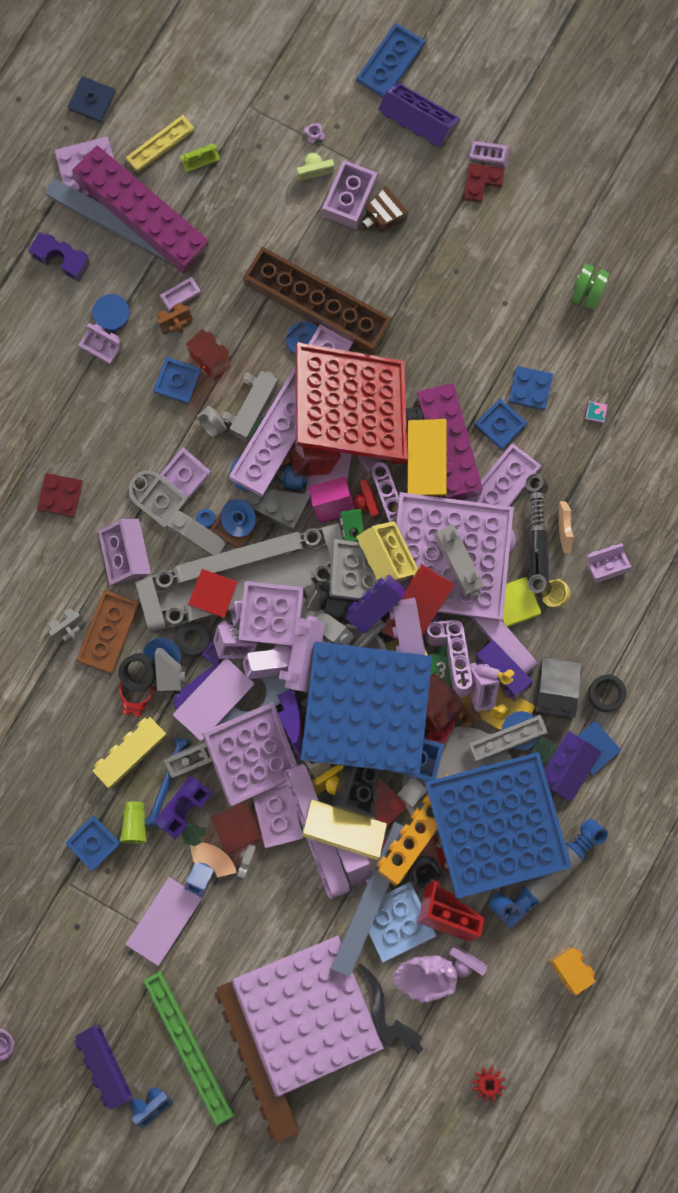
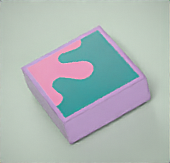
[585,401,608,424]

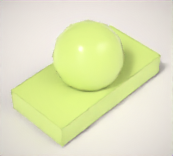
[297,153,334,181]

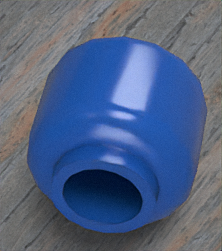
[280,465,308,491]

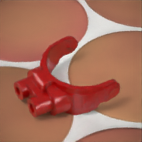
[119,682,156,718]

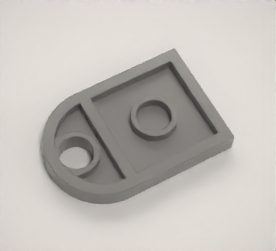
[129,470,189,528]

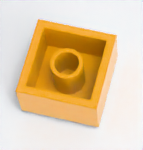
[548,947,596,995]

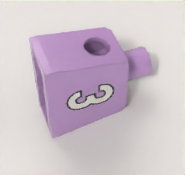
[214,621,257,659]

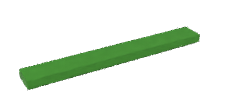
[143,971,234,1126]

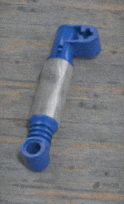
[489,819,608,930]

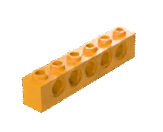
[376,774,449,886]

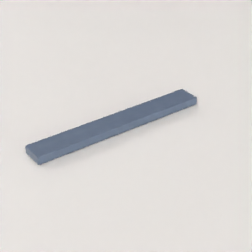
[45,178,172,265]
[331,822,408,977]

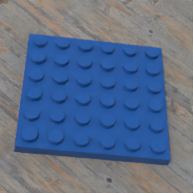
[301,641,432,774]
[425,752,572,899]

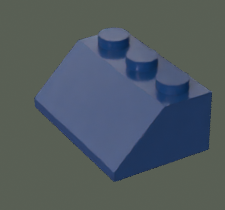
[393,739,444,781]

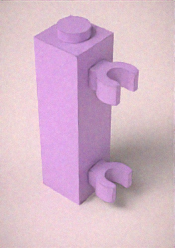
[279,616,326,692]

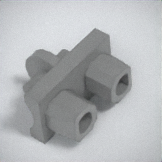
[48,608,86,644]

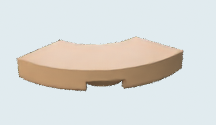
[558,502,574,553]
[190,842,237,877]

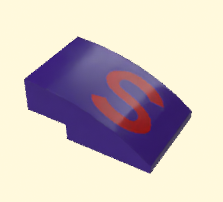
[277,689,305,762]

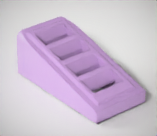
[469,141,510,168]

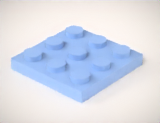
[369,882,436,962]

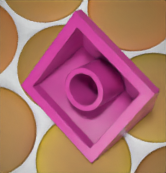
[309,476,355,523]

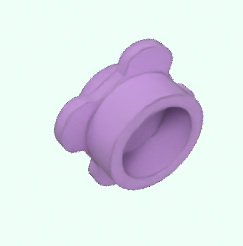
[304,123,325,143]

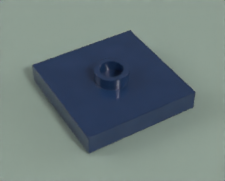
[67,76,116,123]

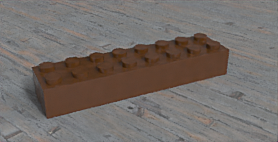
[243,246,392,355]
[215,982,300,1143]

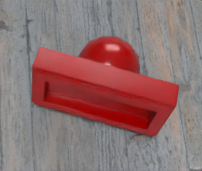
[353,479,381,519]

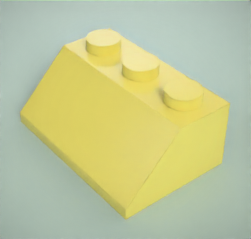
[356,521,418,583]

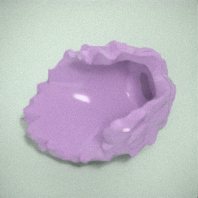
[393,956,457,1003]

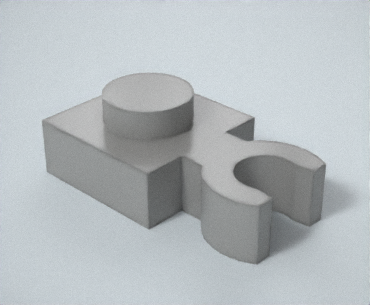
[237,844,256,879]

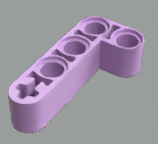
[425,620,472,697]

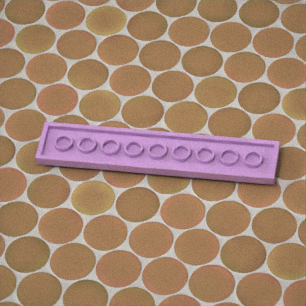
[229,324,353,497]

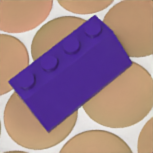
[378,83,461,146]
[74,1024,133,1110]

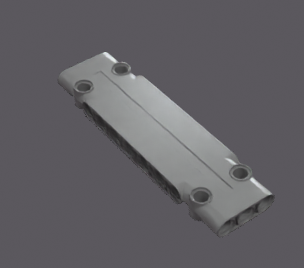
[135,523,343,633]

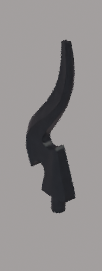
[358,964,424,1054]

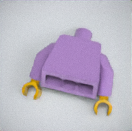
[469,663,514,719]

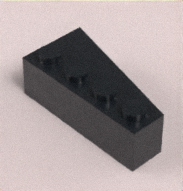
[331,766,379,819]

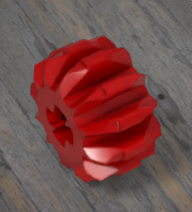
[472,1067,506,1102]

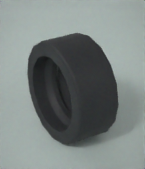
[118,653,156,691]
[588,674,627,712]

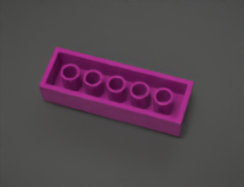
[416,383,483,500]

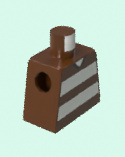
[362,186,408,232]

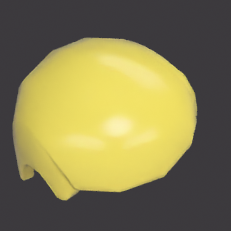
[542,579,571,608]

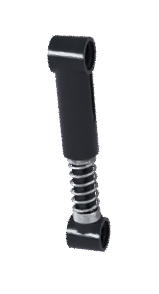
[525,473,552,597]

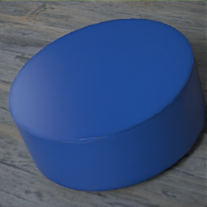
[196,509,216,529]

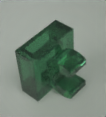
[182,822,206,846]

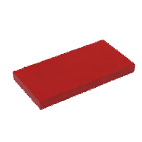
[381,564,455,641]

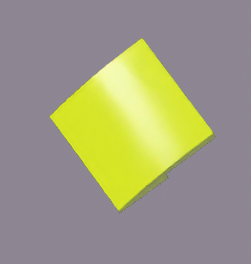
[502,577,541,627]

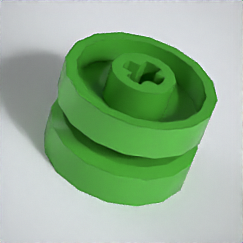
[570,263,610,311]

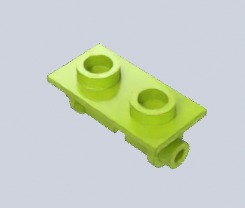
[180,143,221,173]

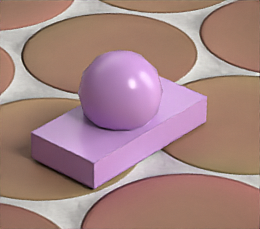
[449,944,487,978]

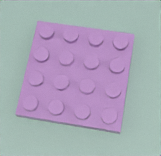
[202,702,297,806]

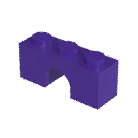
[28,232,90,282]
[153,775,213,840]

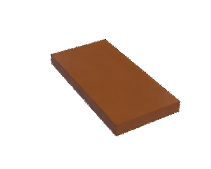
[76,590,140,675]

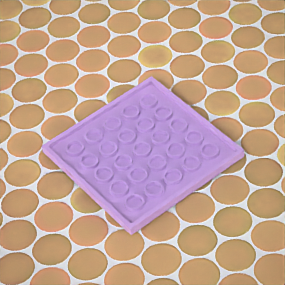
[396,492,514,621]
[231,936,383,1096]

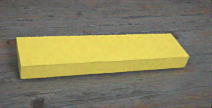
[126,115,195,174]

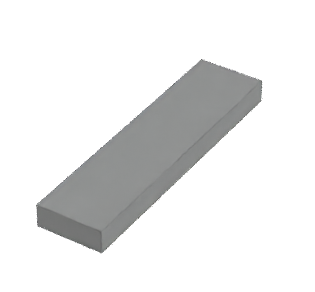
[468,715,548,762]

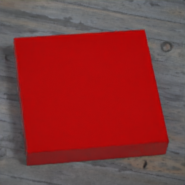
[188,569,238,619]

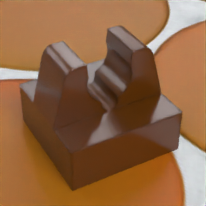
[454,703,481,728]

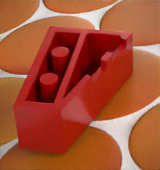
[417,880,485,942]

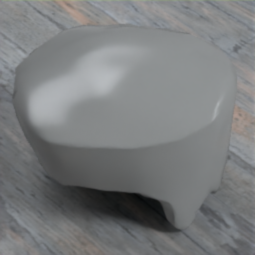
[197,406,226,438]

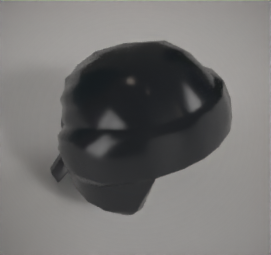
[408,856,442,888]

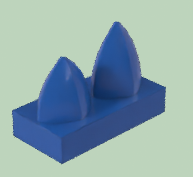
[131,1088,174,1129]

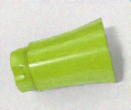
[120,801,147,844]

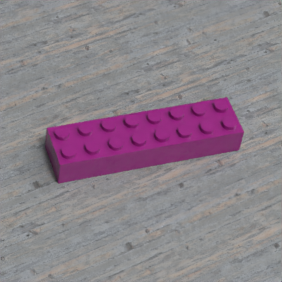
[72,145,209,274]

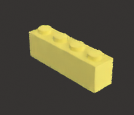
[93,717,167,790]

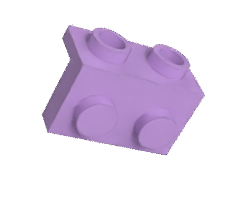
[78,323,122,365]
[587,543,632,583]

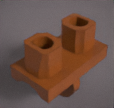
[157,302,193,335]

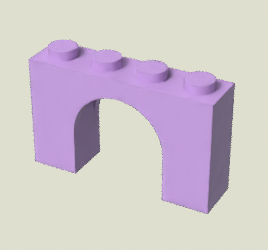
[230,601,293,679]

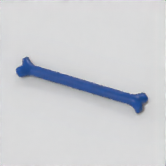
[145,737,189,828]

